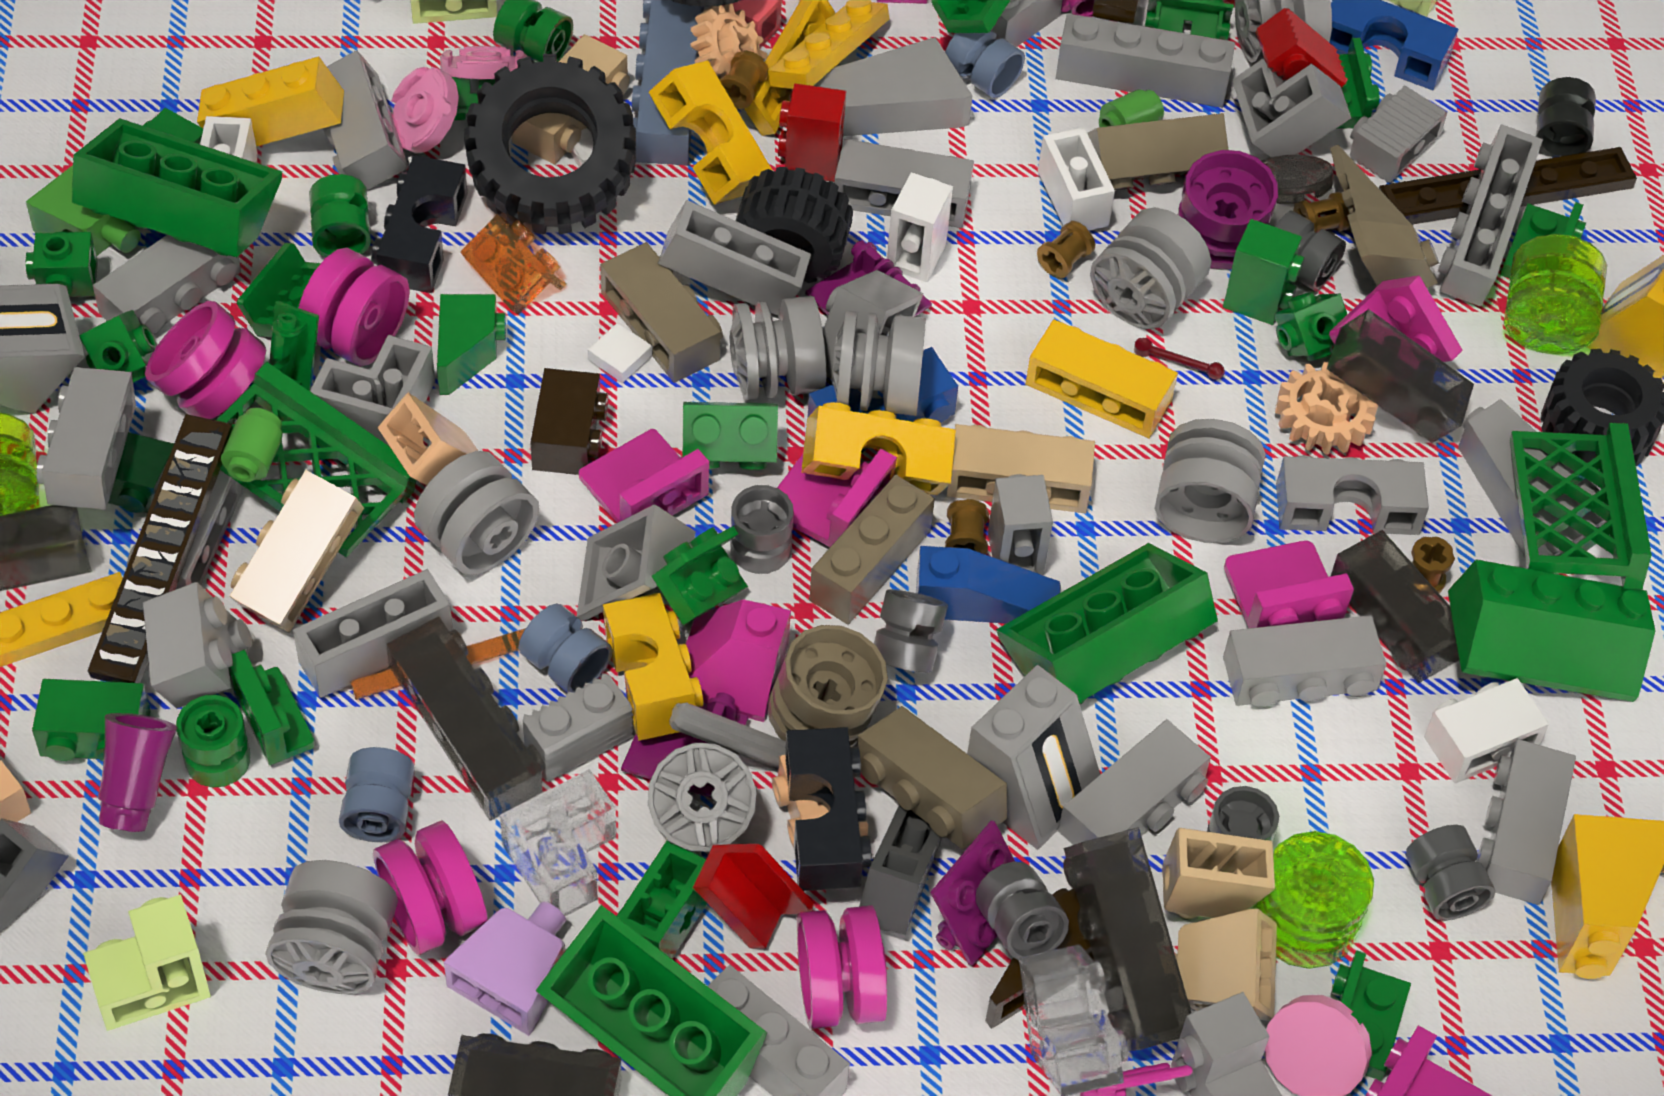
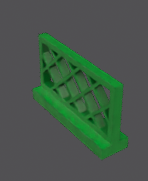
[216,362,417,558]
[1510,423,1652,590]

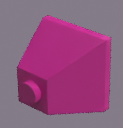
[686,599,791,722]

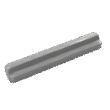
[669,703,786,769]

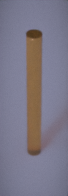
[350,628,526,700]

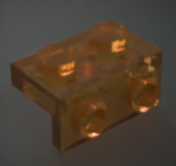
[460,214,567,315]

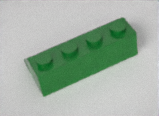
[72,118,283,258]
[996,543,1218,704]
[1448,559,1656,702]
[535,905,768,1096]

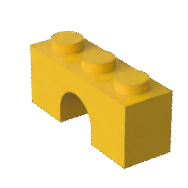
[648,60,773,205]
[801,402,956,495]
[603,593,703,741]

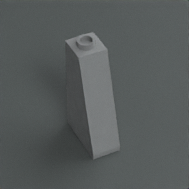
[790,37,973,136]
[1458,399,1607,558]

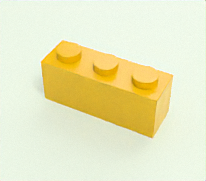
[197,56,344,147]
[1025,319,1178,439]

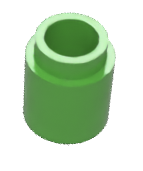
[1099,89,1164,127]
[221,408,283,482]

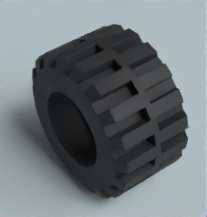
[735,167,853,283]
[1541,349,1664,466]

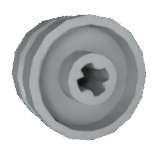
[414,451,539,575]

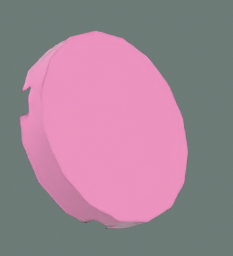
[440,46,527,79]
[391,67,459,154]
[1265,995,1372,1096]

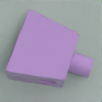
[444,902,566,1036]

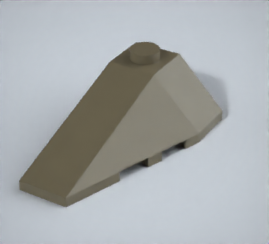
[1330,145,1439,288]

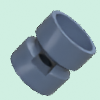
[945,30,1025,98]
[518,603,613,693]
[339,747,415,843]

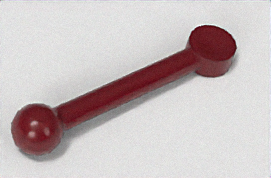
[1134,338,1225,380]

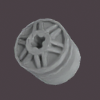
[1235,0,1332,63]
[1090,207,1212,329]
[729,296,826,401]
[832,311,926,416]
[1154,419,1266,543]
[648,743,756,852]
[265,860,398,994]

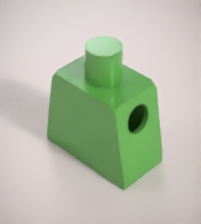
[26,165,141,256]

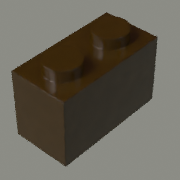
[530,368,608,475]

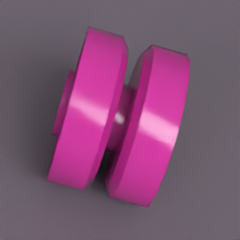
[298,248,410,367]
[145,301,267,419]
[373,820,488,956]
[797,905,887,1029]

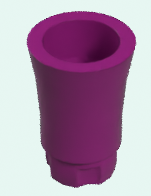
[98,713,177,832]

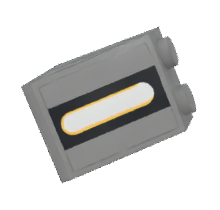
[0,284,85,414]
[967,665,1101,850]

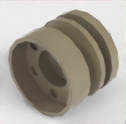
[767,625,888,747]

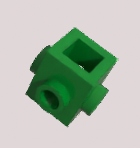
[25,232,98,297]
[1274,292,1348,361]
[79,309,157,383]

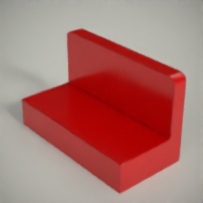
[693,844,815,948]

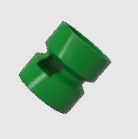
[493,0,573,62]
[309,174,371,257]
[176,695,250,788]

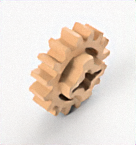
[690,4,768,80]
[1275,362,1378,454]

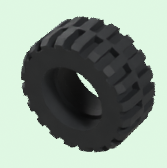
[464,54,636,235]

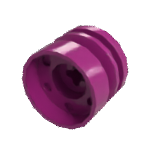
[1177,150,1278,270]

